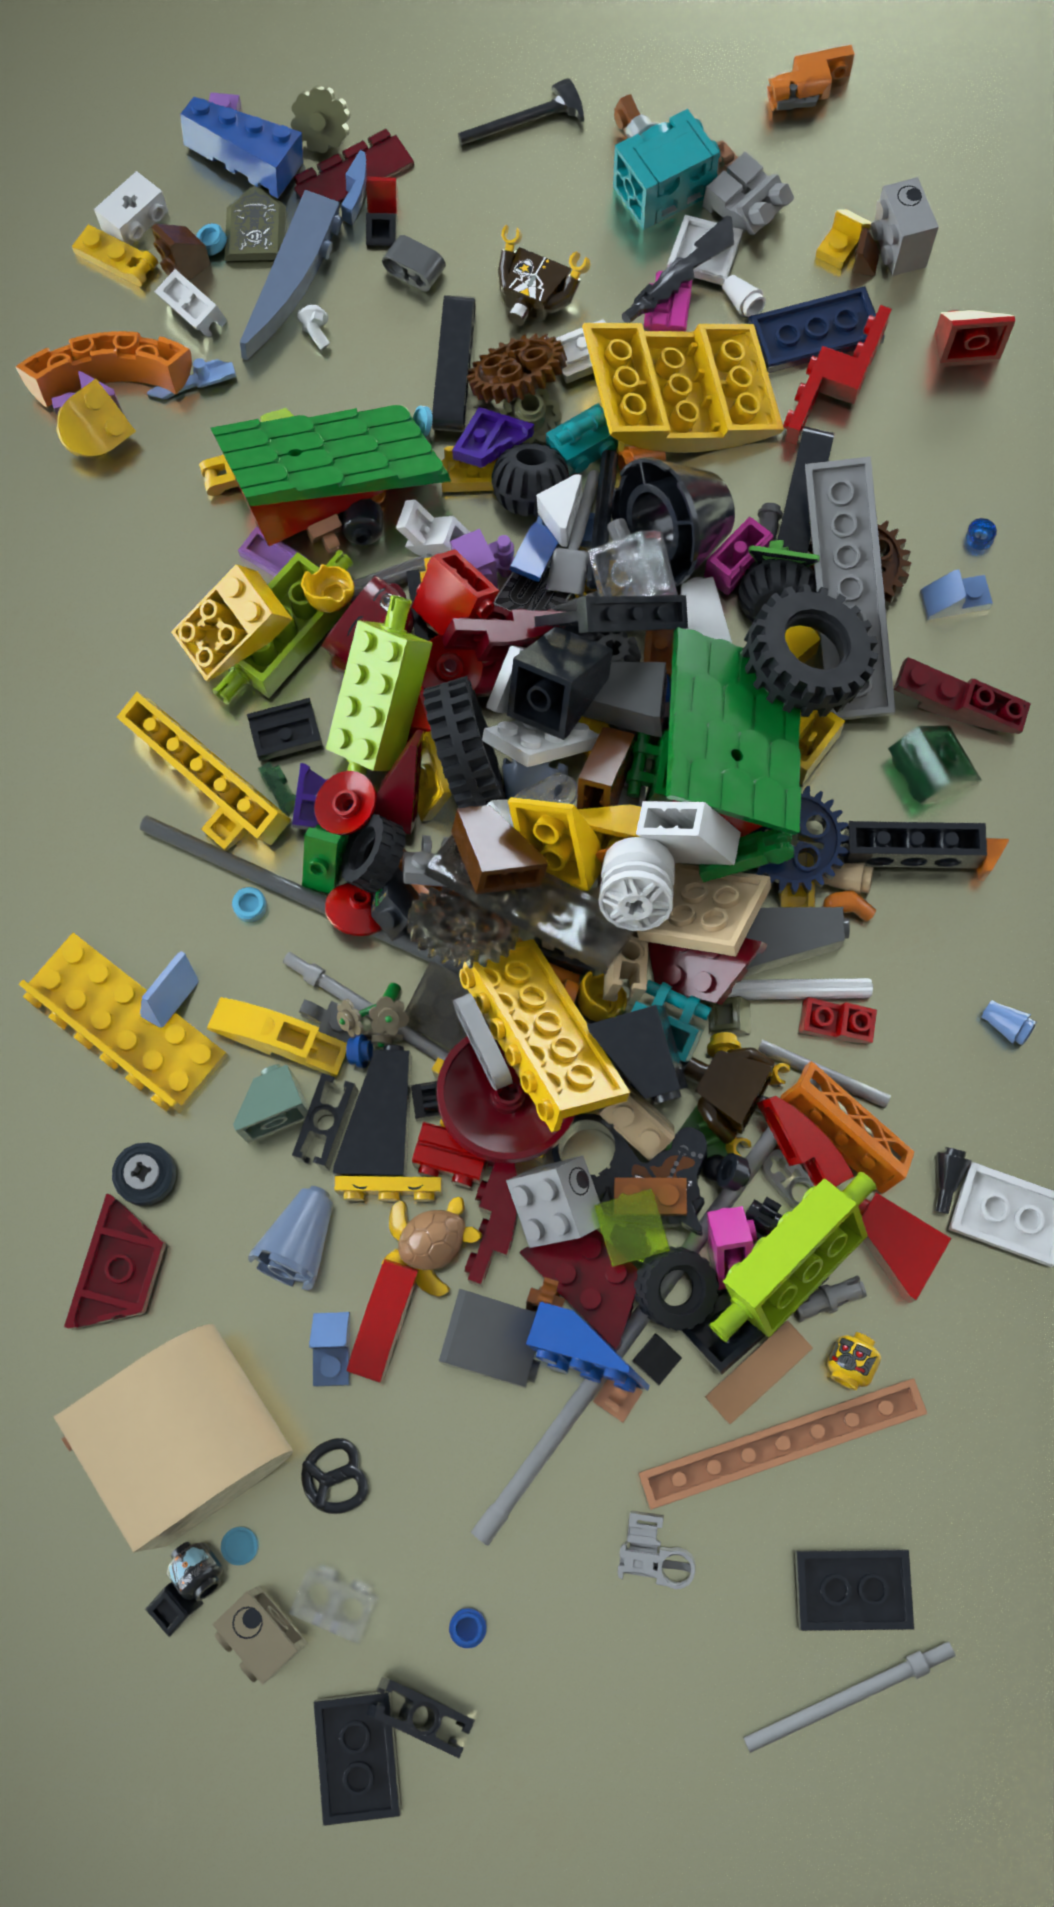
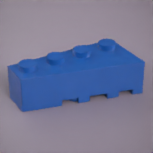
[180,97,303,199]

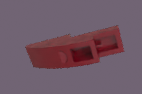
[442,608,566,661]
[894,657,1031,734]
[464,1161,518,1288]

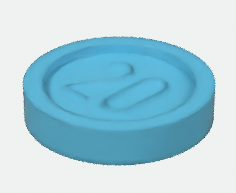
[413,406,432,438]
[221,1527,259,1566]

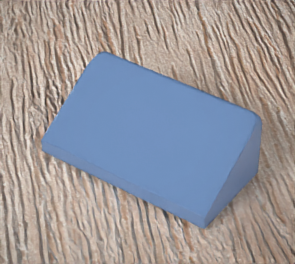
[140,951,198,1028]

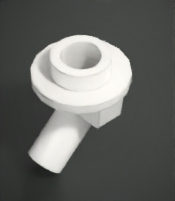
[298,305,330,350]

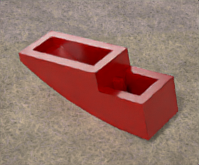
[757,1096,854,1187]
[346,1259,419,1383]

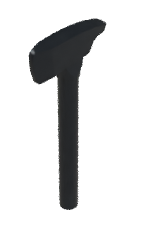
[458,78,584,145]

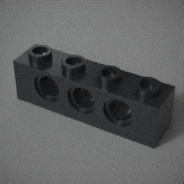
[843,821,987,868]

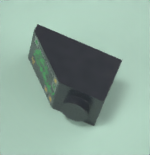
[371,867,432,941]

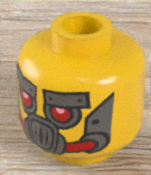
[827,1332,881,1390]

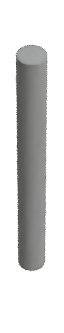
[758,1039,891,1108]

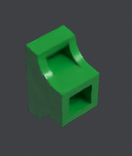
[302,824,349,893]

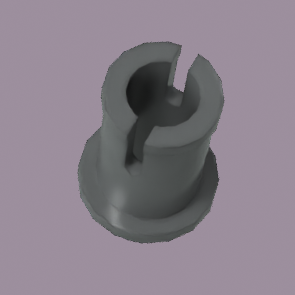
[757,503,783,541]

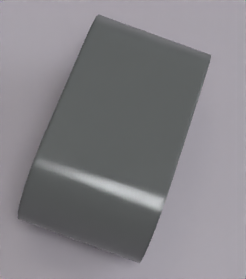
[382,235,446,291]

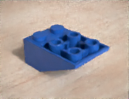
[526,1302,650,1393]

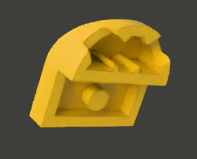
[56,378,136,459]

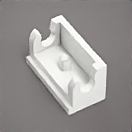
[155,269,227,337]

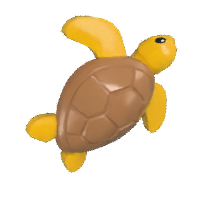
[381,1197,482,1297]

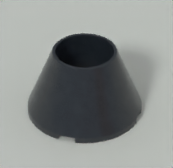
[612,457,735,589]

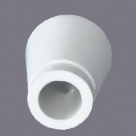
[722,275,766,318]

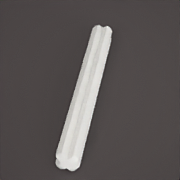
[728,978,873,1000]

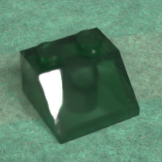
[888,725,982,804]

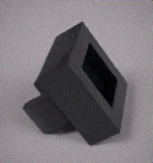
[411,1081,441,1121]

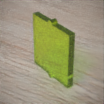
[594,1188,670,1267]

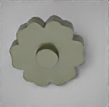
[290,85,351,153]
[499,388,562,446]

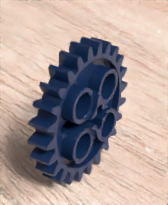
[748,786,849,895]

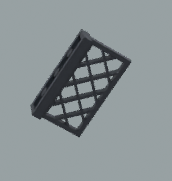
[534,595,688,633]

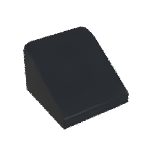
[366,213,398,246]
[631,1333,682,1386]
[145,1582,203,1637]

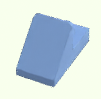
[920,569,993,620]
[309,1312,351,1387]

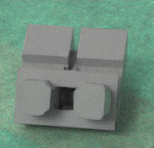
[702,151,794,234]

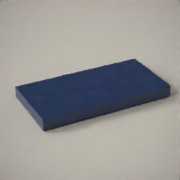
[748,286,885,373]

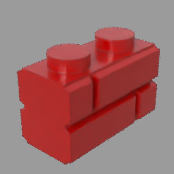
[412,1122,488,1188]

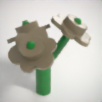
[337,983,409,1047]

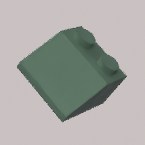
[233,1064,309,1143]

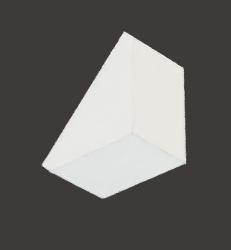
[536,474,583,547]

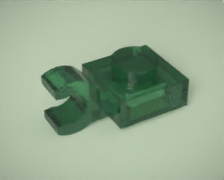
[257,762,296,817]

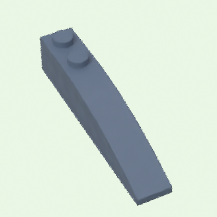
[240,190,343,360]

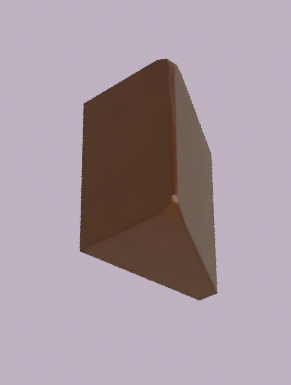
[852,228,880,276]

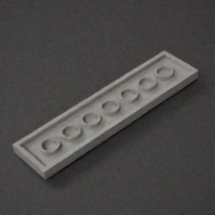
[805,456,895,720]

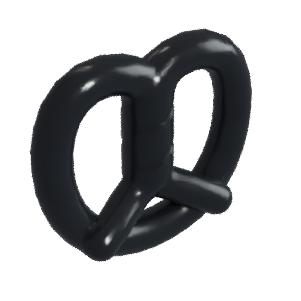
[301,1438,369,1514]

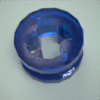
[966,518,997,551]

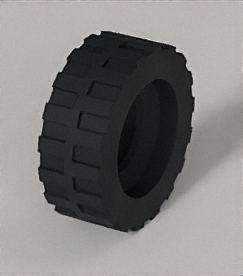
[341,814,406,893]
[634,1246,719,1331]

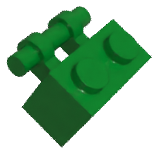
[625,730,673,802]

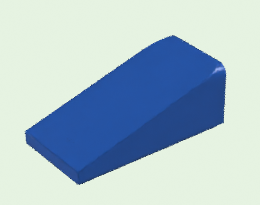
[509,523,559,582]

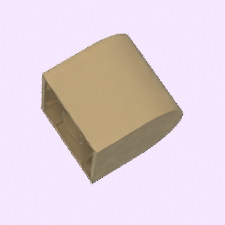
[54,1324,293,1553]

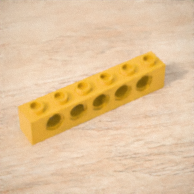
[116,692,292,845]

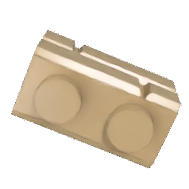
[599,1079,675,1161]

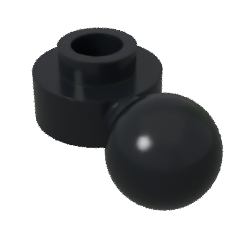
[703,1153,751,1192]

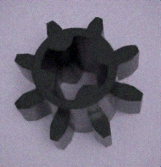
[745,1197,783,1241]

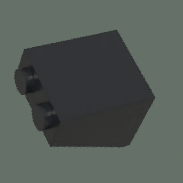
[507,626,613,740]
[587,1005,688,1104]

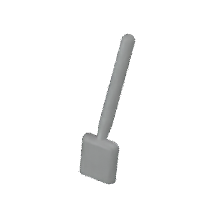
[546,470,599,596]

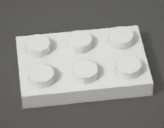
[482,720,599,767]
[948,1162,1054,1267]

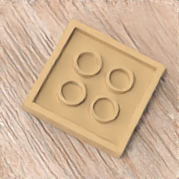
[637,863,771,956]

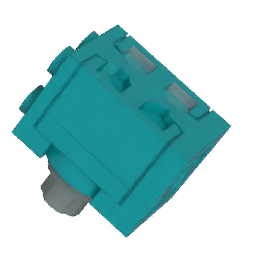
[613,108,720,230]

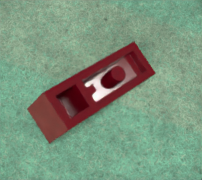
[373,730,424,834]

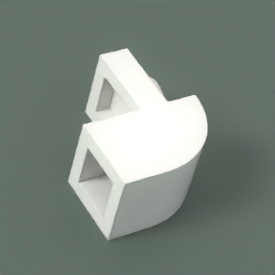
[396,500,470,557]

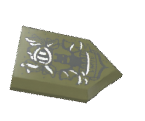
[225,185,286,261]

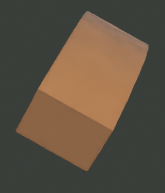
[705,1320,813,1425]

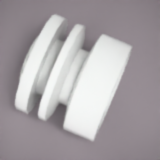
[599,837,675,931]

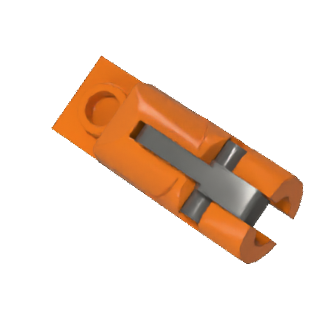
[767,45,855,112]

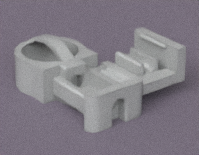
[618,1511,696,1589]

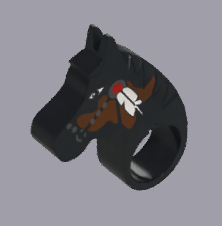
[552,1113,708,1236]

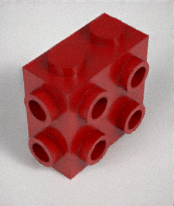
[411,549,500,635]

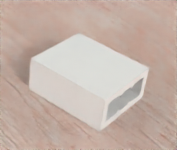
[636,801,741,865]

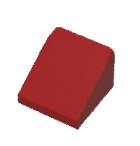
[366,176,399,214]

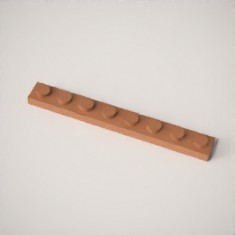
[638,1378,928,1510]

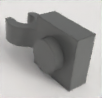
[299,999,363,1043]

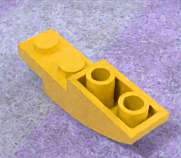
[207,997,347,1078]

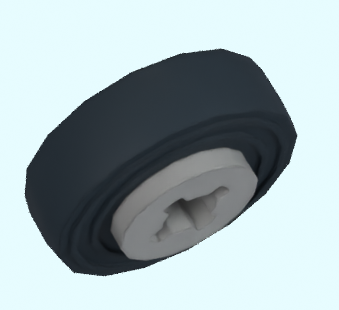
[112,1142,176,1206]

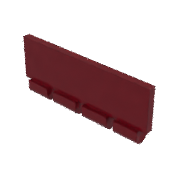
[294,128,414,204]

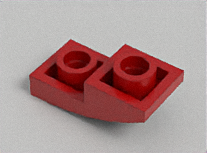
[799,997,877,1044]

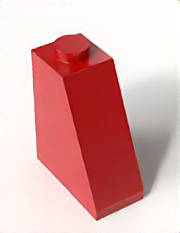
[858,1192,952,1303]

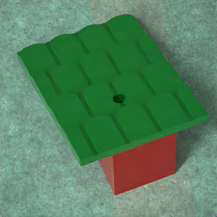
[210,405,451,547]
[666,627,801,837]

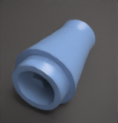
[981,1000,1037,1045]

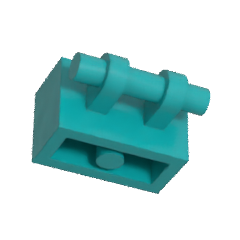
[546,403,619,476]
[631,979,712,1062]

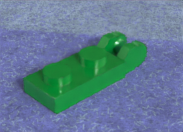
[698,829,795,883]

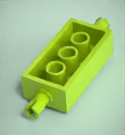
[212,550,353,704]
[326,595,433,776]
[709,1172,877,1342]

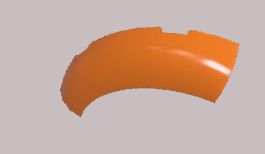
[16,331,192,408]

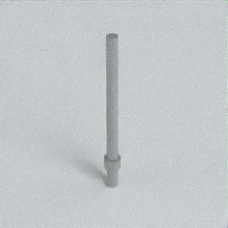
[283,952,449,1060]
[744,1642,956,1753]

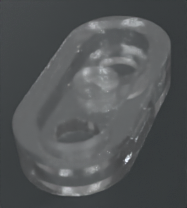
[514,773,578,804]

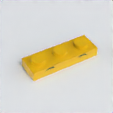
[334,1176,443,1202]

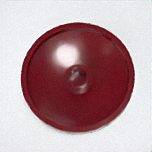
[437,1026,576,1163]

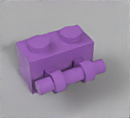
[450,528,514,589]

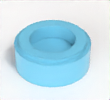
[196,223,227,255]
[232,887,267,922]

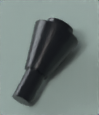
[935,1147,972,1214]

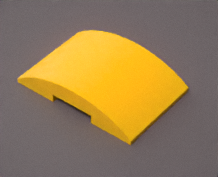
[582,323,784,453]

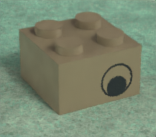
[212,1586,308,1685]

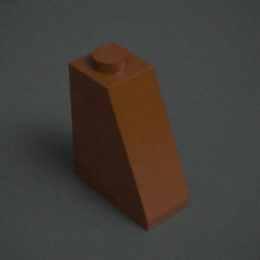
[577,726,635,809]
[451,805,548,894]

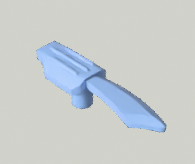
[147,358,236,399]

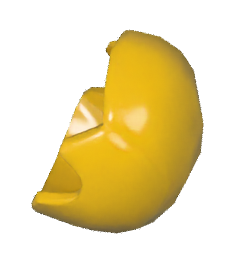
[301,564,355,613]
[577,971,627,1022]

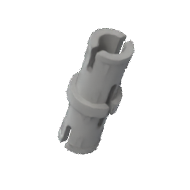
[794,1275,867,1322]

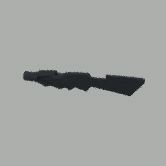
[622,216,734,323]

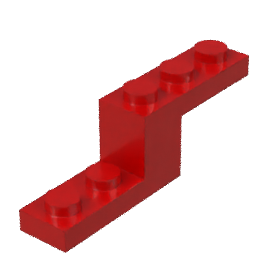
[783,305,892,445]

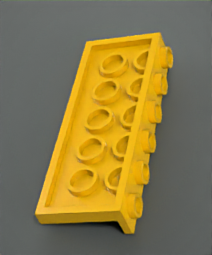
[19,932,228,1114]
[459,939,630,1132]

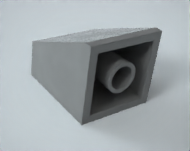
[439,1288,540,1388]

